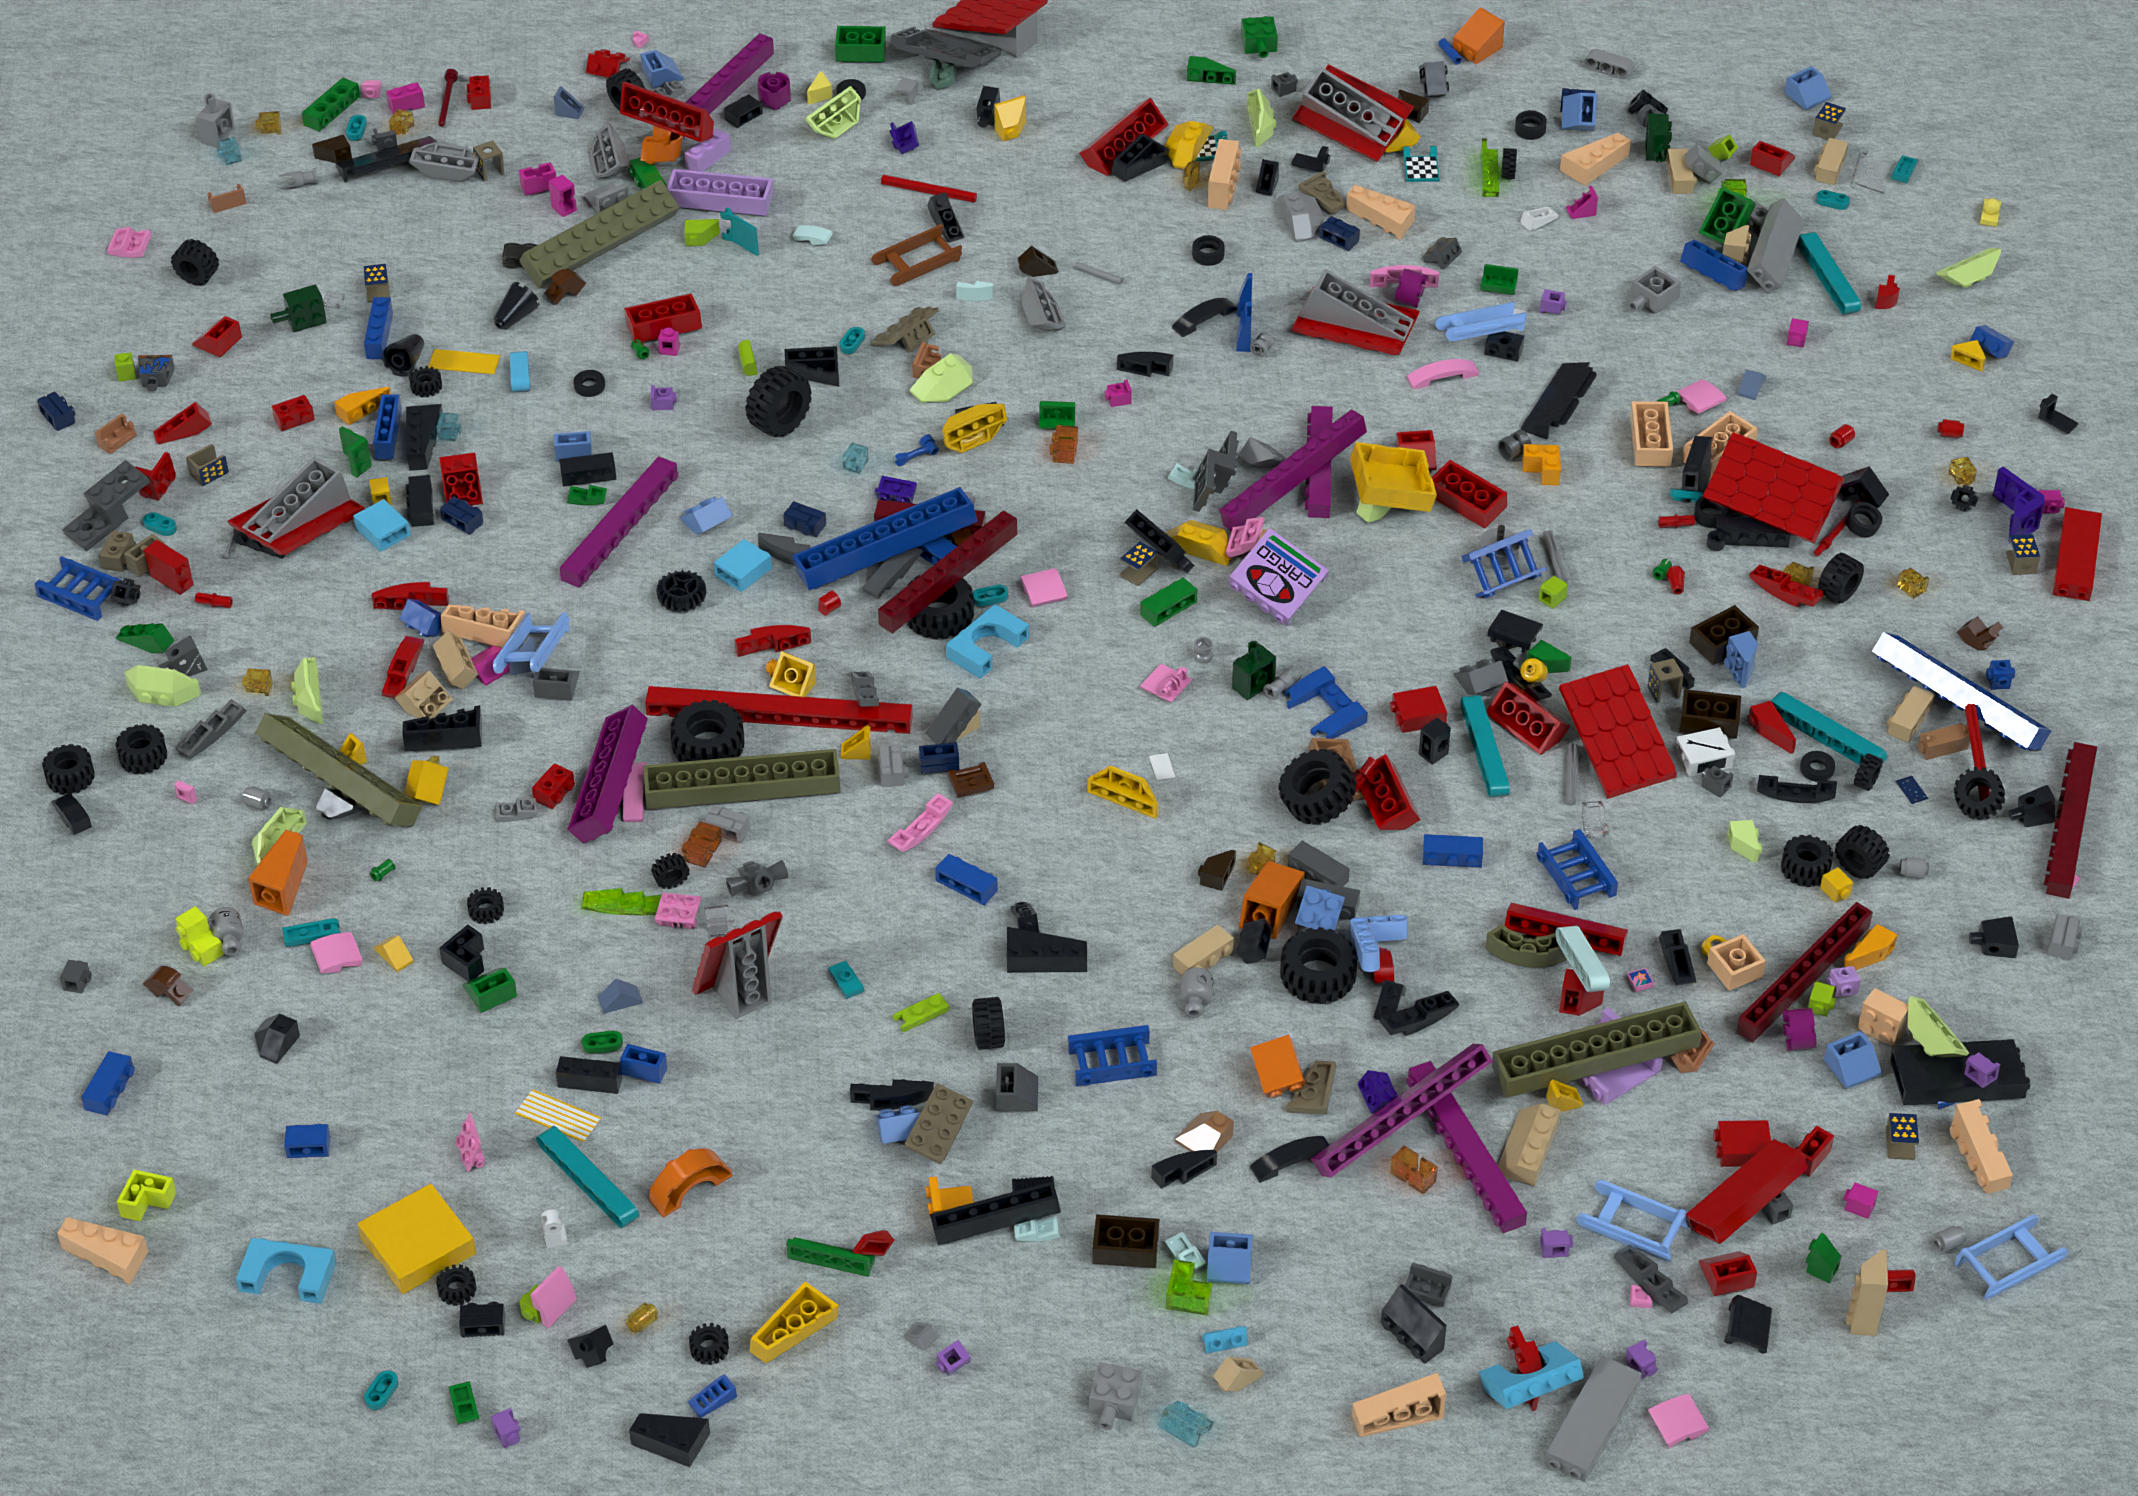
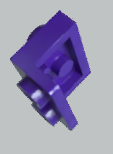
[889,121,919,154]
[875,475,917,503]
[1358,1070,1398,1114]

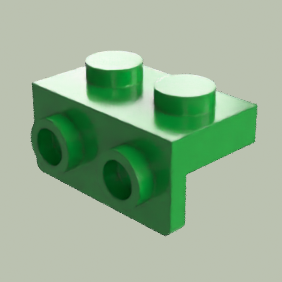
[1480,264,1519,295]
[1039,401,1075,430]

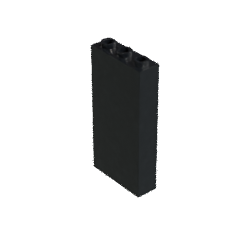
[1890,1039,2030,1105]

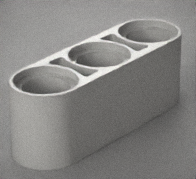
[1584,49,1634,79]

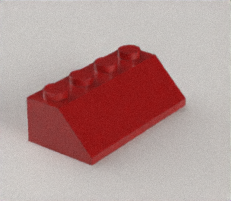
[1486,681,1570,755]
[1353,754,1421,830]

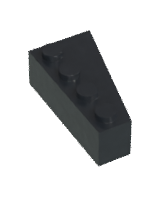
[406,404,444,471]
[402,705,482,751]
[1007,927,1087,973]

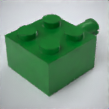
[1241,16,1278,58]

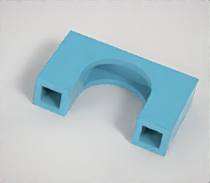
[946,604,1029,679]
[236,1238,337,1304]
[1479,1341,1584,1409]

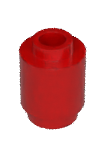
[1937,419,1964,439]
[1829,424,1855,448]

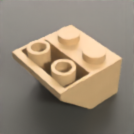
[1723,225,1752,266]
[395,670,453,719]

